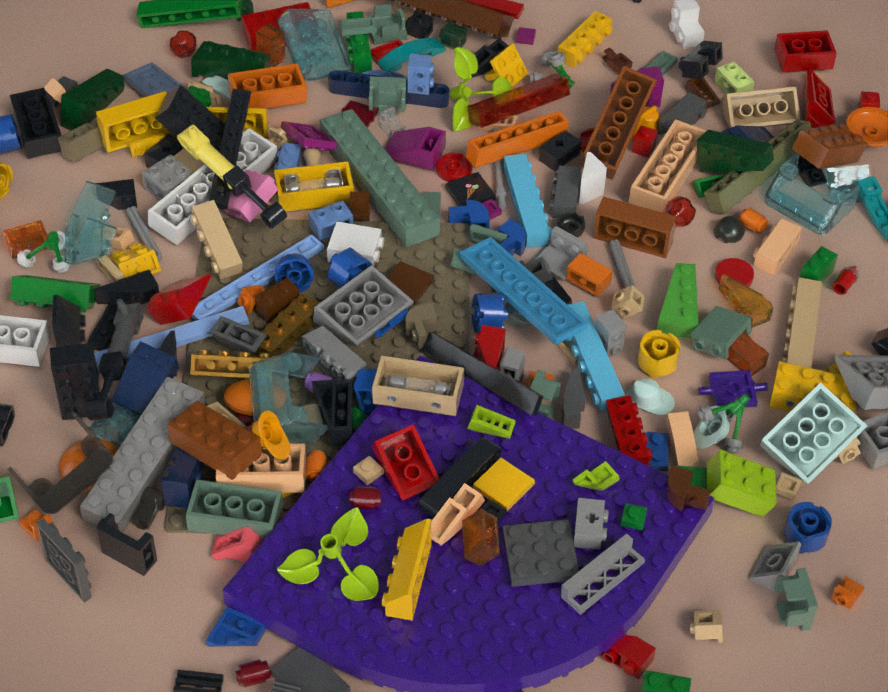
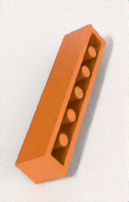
[465,111,569,168]

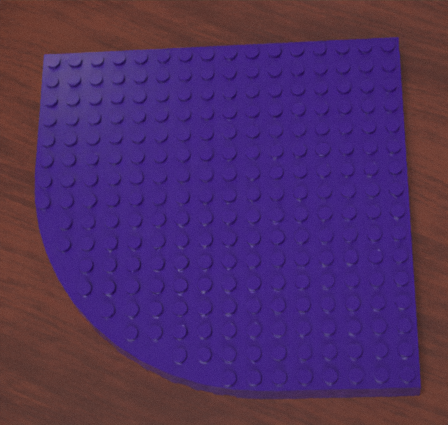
[222,355,714,692]

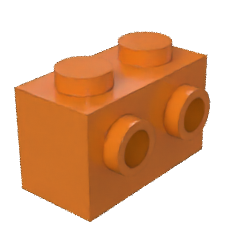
[566,253,613,297]

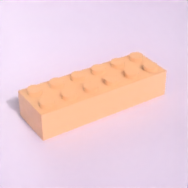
[629,119,706,213]

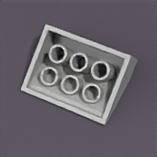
[313,265,414,347]
[834,355,888,410]

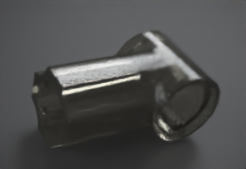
[132,486,165,530]

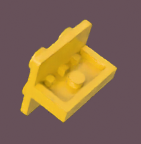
[484,44,528,87]

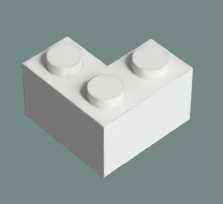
[669,0,705,49]

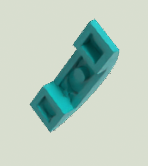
[378,38,446,73]
[857,176,888,241]

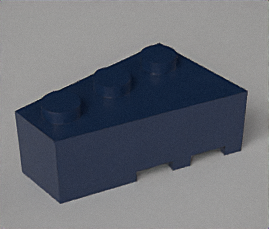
[161,447,207,509]

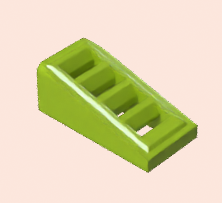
[467,405,516,439]

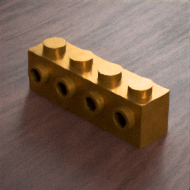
[252,293,319,361]
[190,349,276,379]

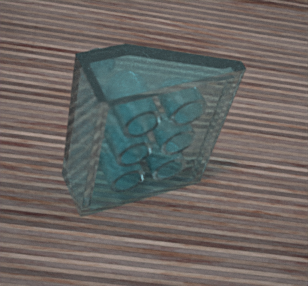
[277,9,353,81]

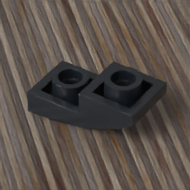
[792,156,827,187]

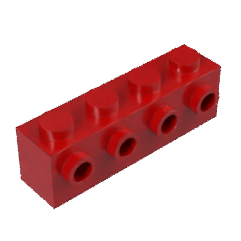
[606,395,653,466]

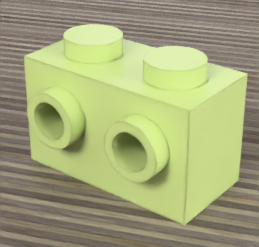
[715,61,754,94]

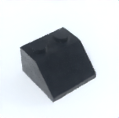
[52,295,86,347]

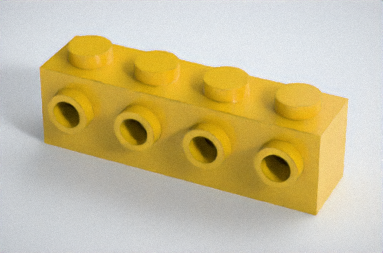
[558,11,613,68]

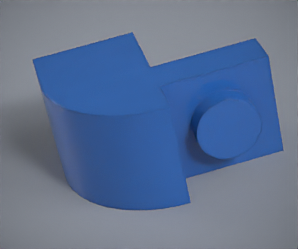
[448,200,490,231]
[498,218,526,257]

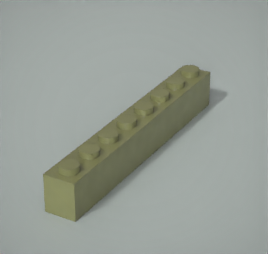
[704,120,811,214]

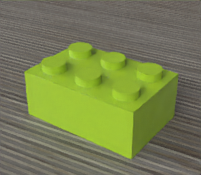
[707,449,777,517]

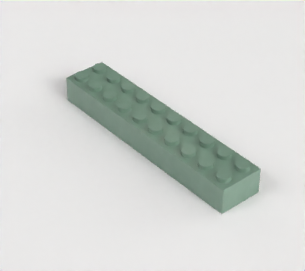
[319,109,440,247]

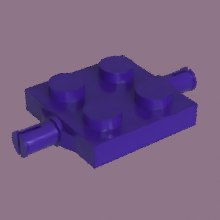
[698,370,768,408]

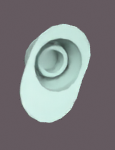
[626,378,675,415]
[694,405,730,449]

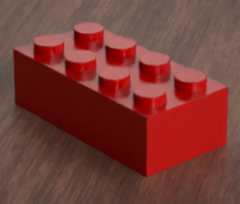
[241,2,319,51]

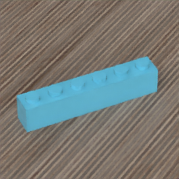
[503,154,552,248]
[566,301,625,412]

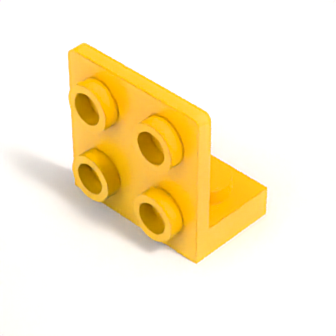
[108,243,161,278]

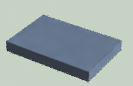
[123,62,181,97]

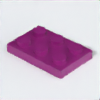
[280,121,337,151]

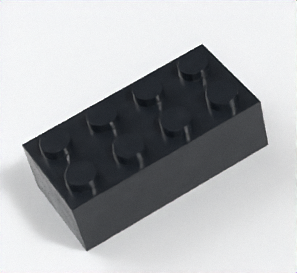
[155,85,225,151]
[10,88,62,159]
[50,343,102,420]

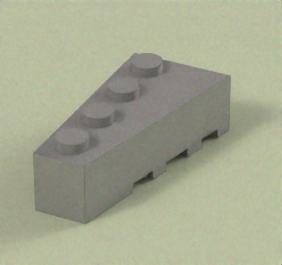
[302,326,368,397]

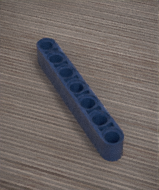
[328,70,449,108]

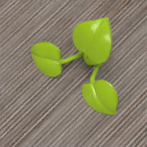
[450,47,514,131]
[277,507,379,601]

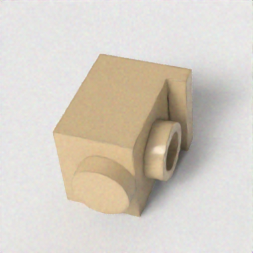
[690,610,723,643]

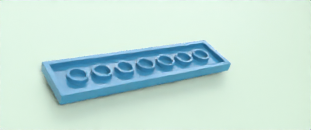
[459,237,588,345]

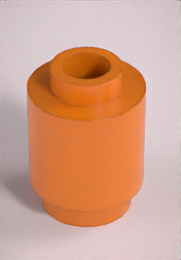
[739,207,769,233]
[306,450,328,483]

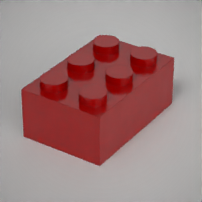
[774,30,837,72]

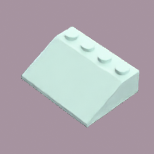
[760,383,867,485]

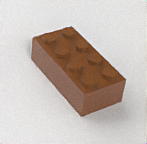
[792,124,868,169]
[593,197,677,258]
[167,401,262,480]

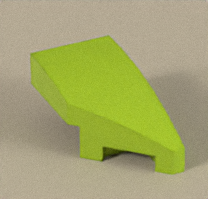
[573,461,620,491]

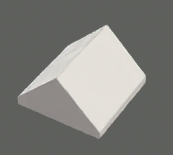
[579,152,607,204]

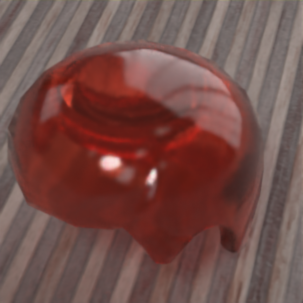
[169,30,196,58]
[666,196,696,227]

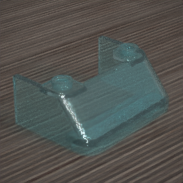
[764,152,860,235]
[65,181,117,265]
[249,352,328,445]

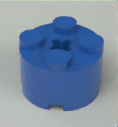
[0,114,22,155]
[327,247,373,288]
[471,293,508,333]
[784,502,832,554]

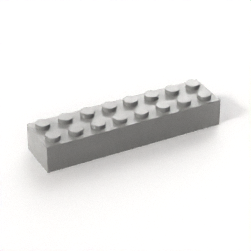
[80,377,205,533]

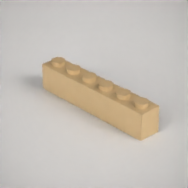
[782,278,822,368]

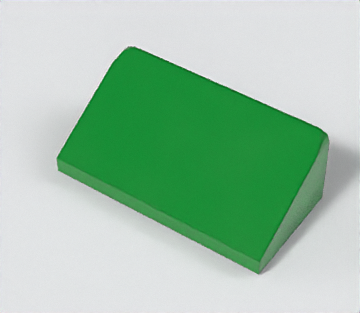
[691,173,728,198]

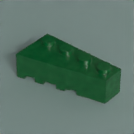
[191,41,271,79]
[61,68,125,131]
[696,130,774,172]

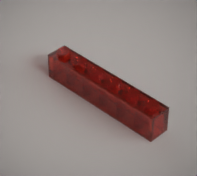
[467,74,570,128]

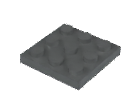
[36,518,92,603]
[502,519,579,587]

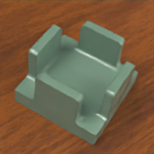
[368,4,407,45]
[369,76,406,119]
[530,370,561,419]
[774,568,818,631]

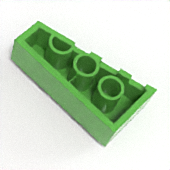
[657,263,698,338]

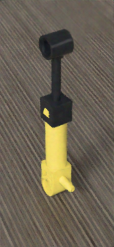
[177,124,287,229]

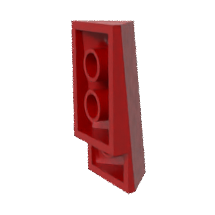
[803,68,836,128]

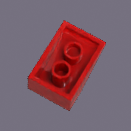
[147,274,211,325]
[474,325,506,370]
[371,424,440,501]

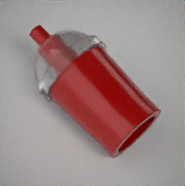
[832,265,859,295]

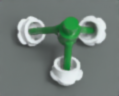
[17,231,71,273]

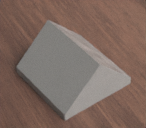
[749,541,802,594]

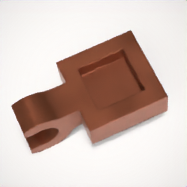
[603,48,633,74]

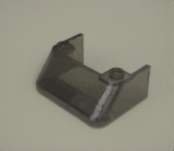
[7,412,114,514]

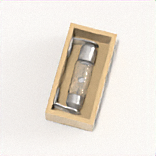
[372,356,464,416]

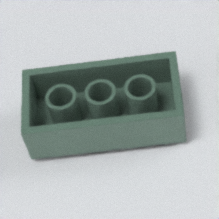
[186,480,283,540]

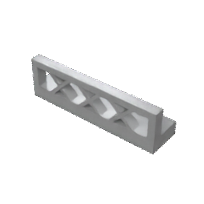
[561,534,645,615]

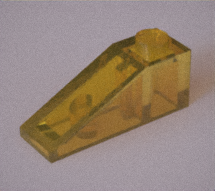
[719,275,773,328]

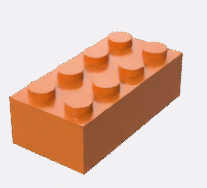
[228,63,307,109]

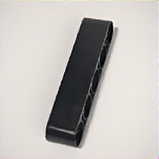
[418,437,502,519]

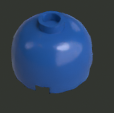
[275,253,314,293]

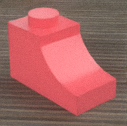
[211,526,264,563]

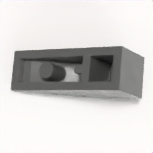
[657,92,707,135]
[210,316,266,352]

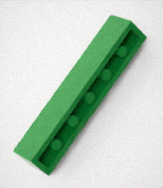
[136,0,243,28]

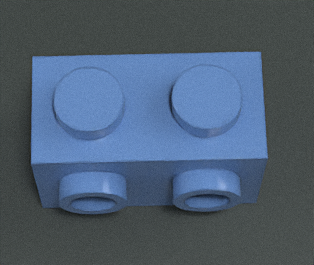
[407,54,435,95]
[274,143,302,178]
[308,201,353,241]

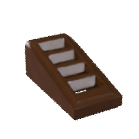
[684,77,721,109]

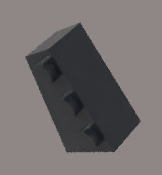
[311,379,355,445]

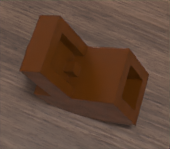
[350,192,370,221]
[666,465,711,511]

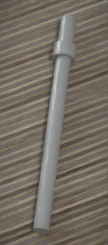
[491,128,507,209]

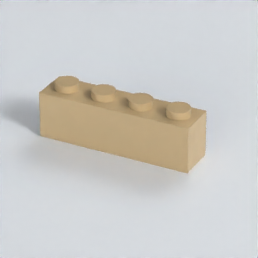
[190,200,243,280]

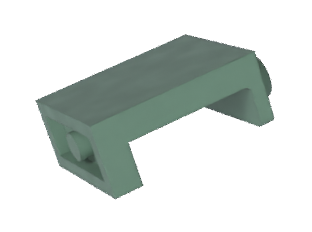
[691,306,752,360]

